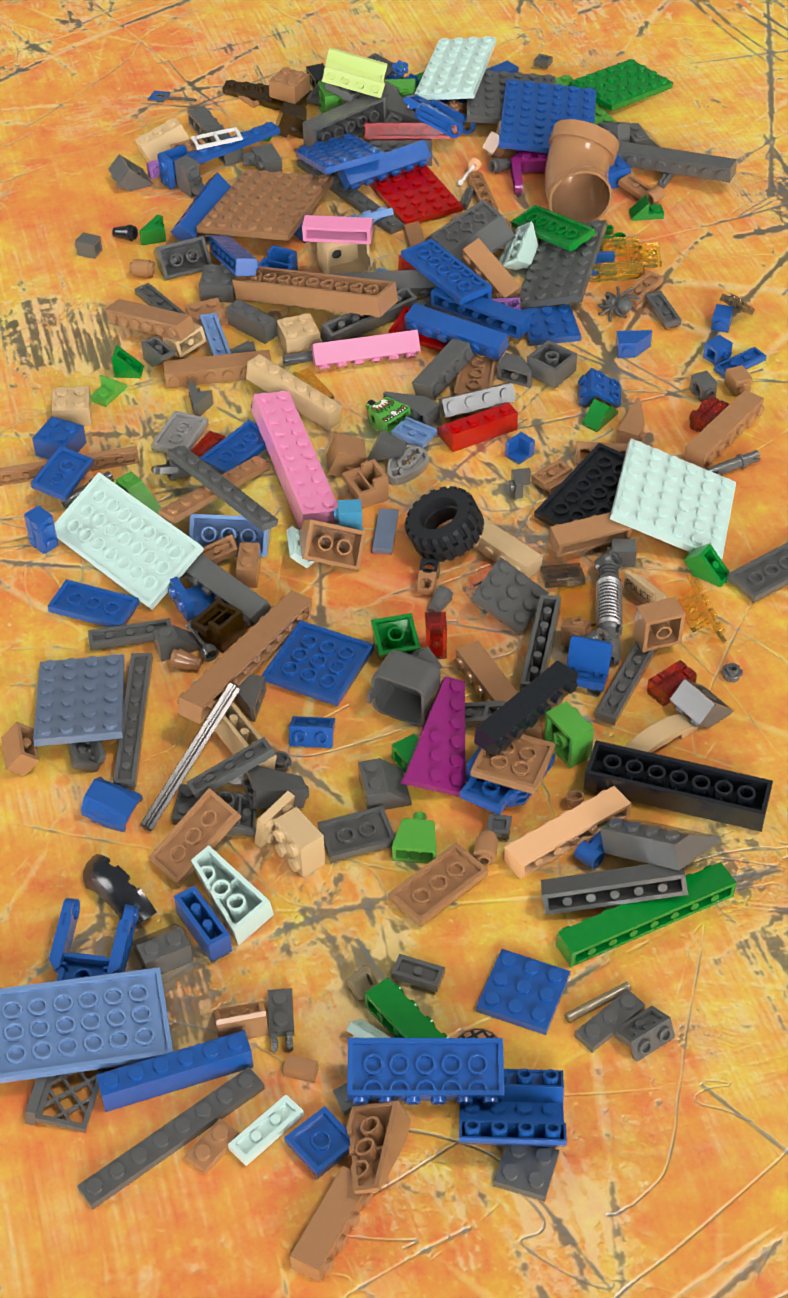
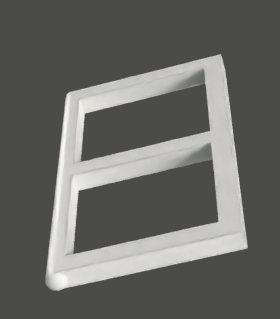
[191,127,243,150]

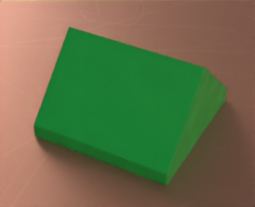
[371,613,421,657]

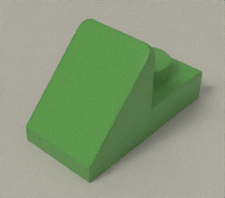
[91,375,127,407]

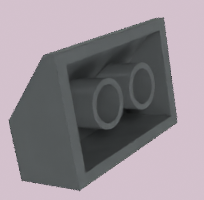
[153,236,212,280]
[226,299,278,344]

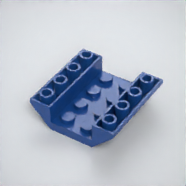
[459,1069,567,1147]

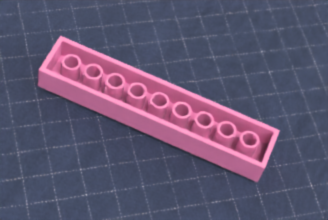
[252,391,338,530]

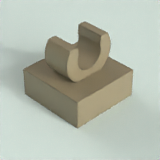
[345,965,378,1001]

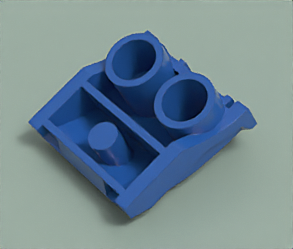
[81,777,143,832]

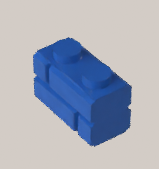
[24,506,58,554]

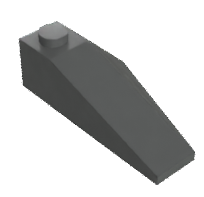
[382,81,424,123]

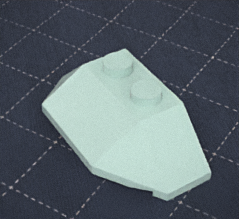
[499,221,538,270]

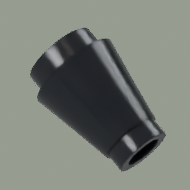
[112,225,138,241]

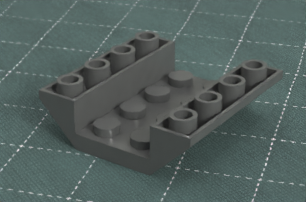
[425,199,516,263]

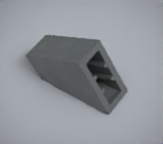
[241,765,309,809]

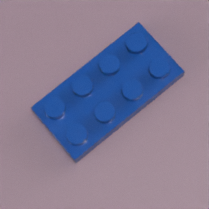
[200,420,267,475]
[48,579,140,627]

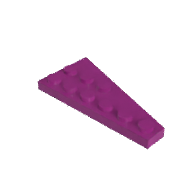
[401,676,466,797]

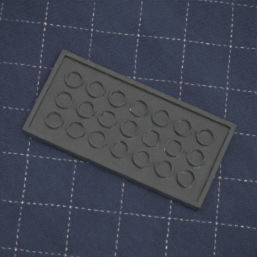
[518,220,607,310]

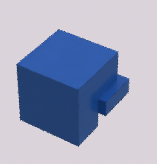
[258,245,298,271]

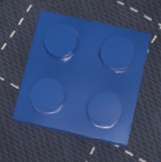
[284,1106,350,1178]

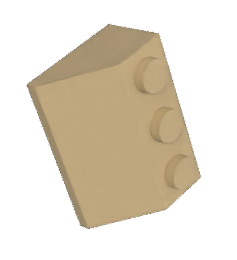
[135,118,190,162]

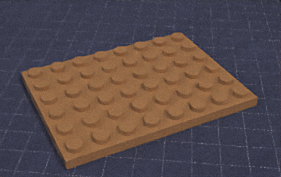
[196,169,334,241]

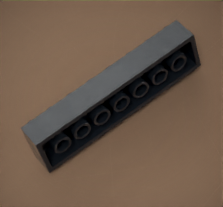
[584,740,773,832]

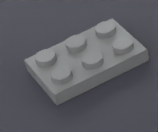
[151,411,209,453]

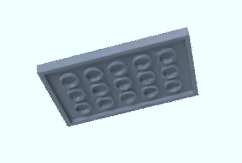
[33,654,125,747]

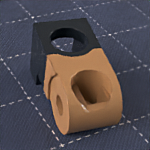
[417,558,440,596]

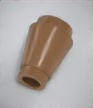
[169,648,202,671]

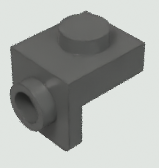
[509,468,531,499]

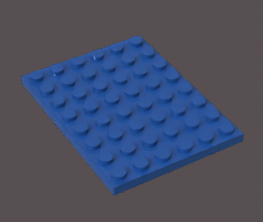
[498,79,596,154]

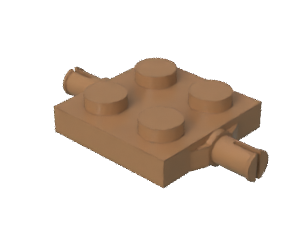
[185,298,228,326]

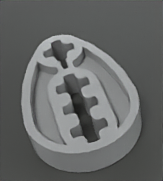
[387,445,428,485]

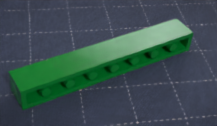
[556,862,737,968]

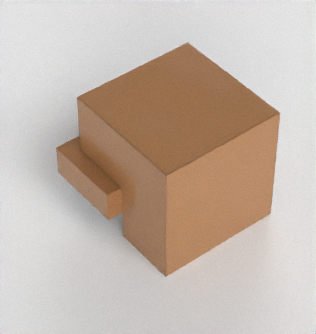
[326,432,367,477]
[342,459,389,509]

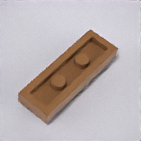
[625,271,664,306]

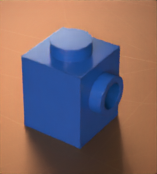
[703,335,733,365]

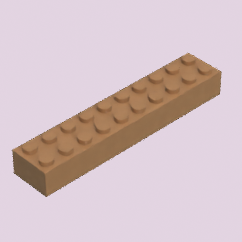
[232,266,398,317]

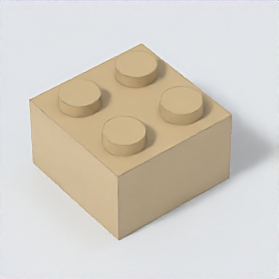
[277,313,321,355]
[52,386,92,426]
[273,807,326,877]

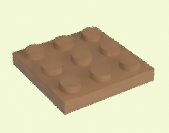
[471,734,556,795]

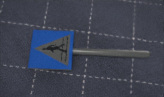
[147,91,197,102]

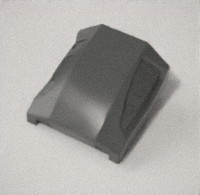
[215,791,256,836]

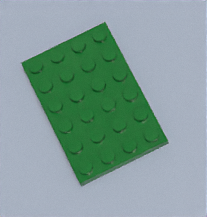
[569,59,673,111]

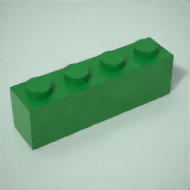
[365,977,449,1038]

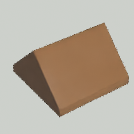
[214,1001,269,1039]

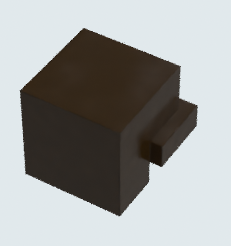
[276,101,307,139]
[190,599,245,653]

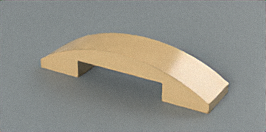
[625,714,698,753]

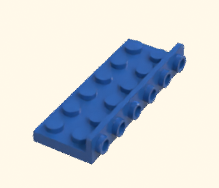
[401,238,492,305]
[347,1038,504,1105]

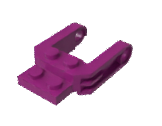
[511,150,548,194]

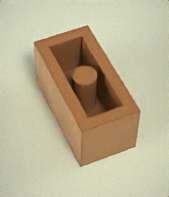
[283,1054,319,1083]

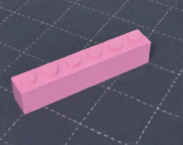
[311,330,421,370]

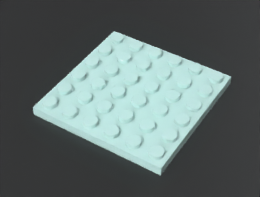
[610,438,736,560]

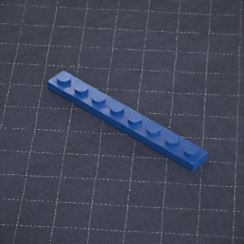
[172,122,280,174]

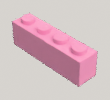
[302,215,373,244]

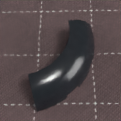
[83,854,157,925]

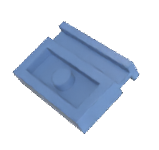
[392,416,437,449]

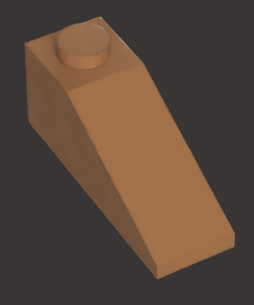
[616,398,646,444]

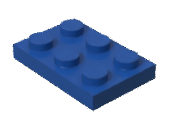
[31,446,94,501]

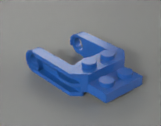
[403,94,476,138]
[460,747,555,815]
[49,898,138,981]

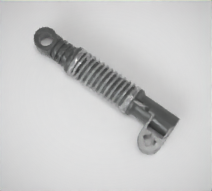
[584,550,623,667]

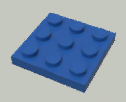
[520,304,581,346]
[476,949,571,1035]

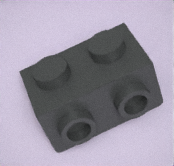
[67,740,106,772]

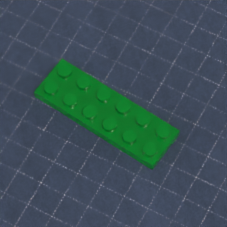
[510,205,596,252]

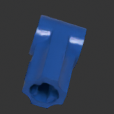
[574,831,606,870]

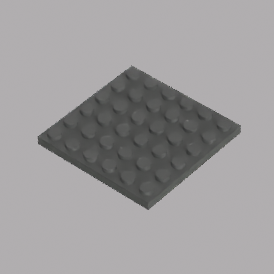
[466,70,556,124]

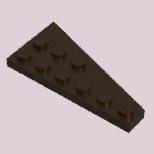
[222,80,312,110]

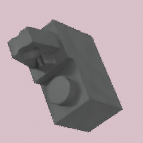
[242,143,283,172]
[174,155,204,197]

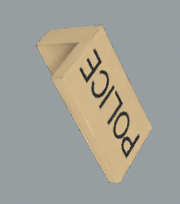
[624,569,667,604]

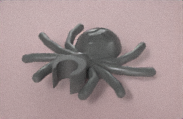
[597,286,640,322]

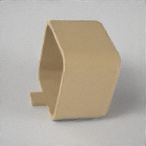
[317,242,373,274]

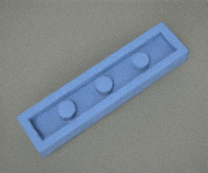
[199,313,231,356]

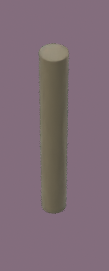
[564,982,631,1023]

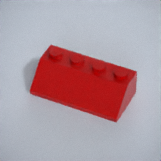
[436,402,518,452]

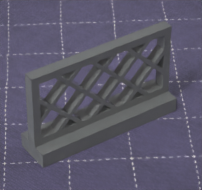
[25,1068,105,1133]

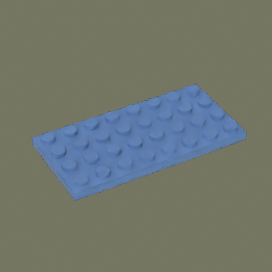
[0,967,173,1083]

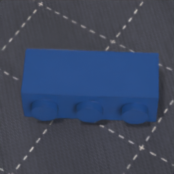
[174,886,232,962]

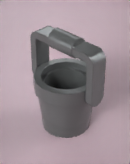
[151,457,191,481]

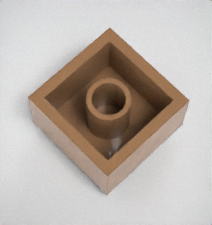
[269,67,310,104]
[633,597,686,652]

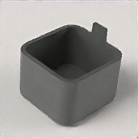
[367,650,440,726]

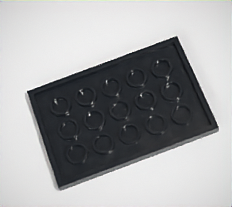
[534,443,625,549]

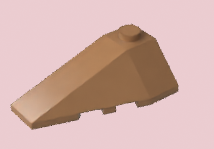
[347,1100,411,1194]

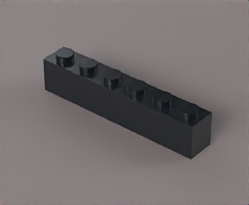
[474,660,578,757]

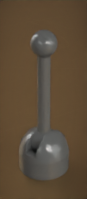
[185,622,219,662]

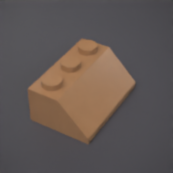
[300,519,366,571]

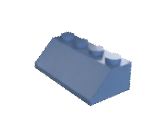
[189,514,271,557]

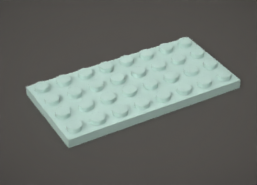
[415,36,497,100]
[54,472,204,610]

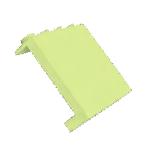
[322,47,387,98]

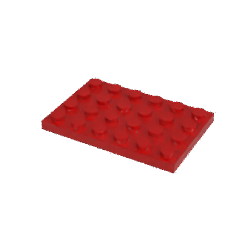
[369,165,463,224]

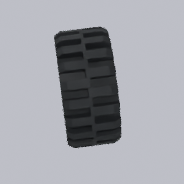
[405,486,484,562]

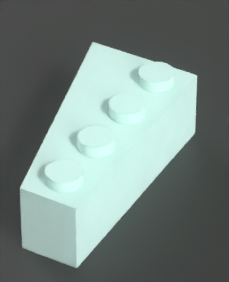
[191,845,274,946]

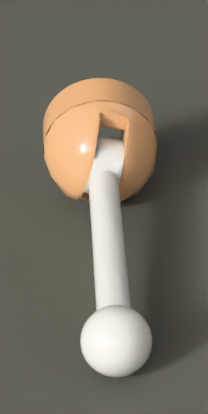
[457,158,481,186]

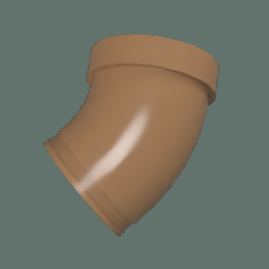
[545,119,620,223]

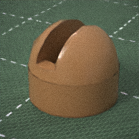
[566,790,584,809]

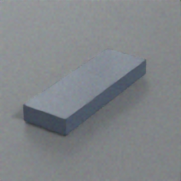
[373,508,399,554]

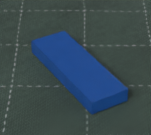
[714,347,767,379]

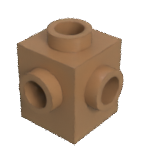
[561,617,594,646]

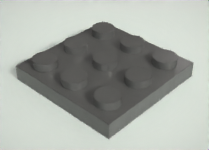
[470,557,549,636]

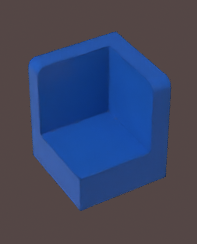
[505,432,535,464]

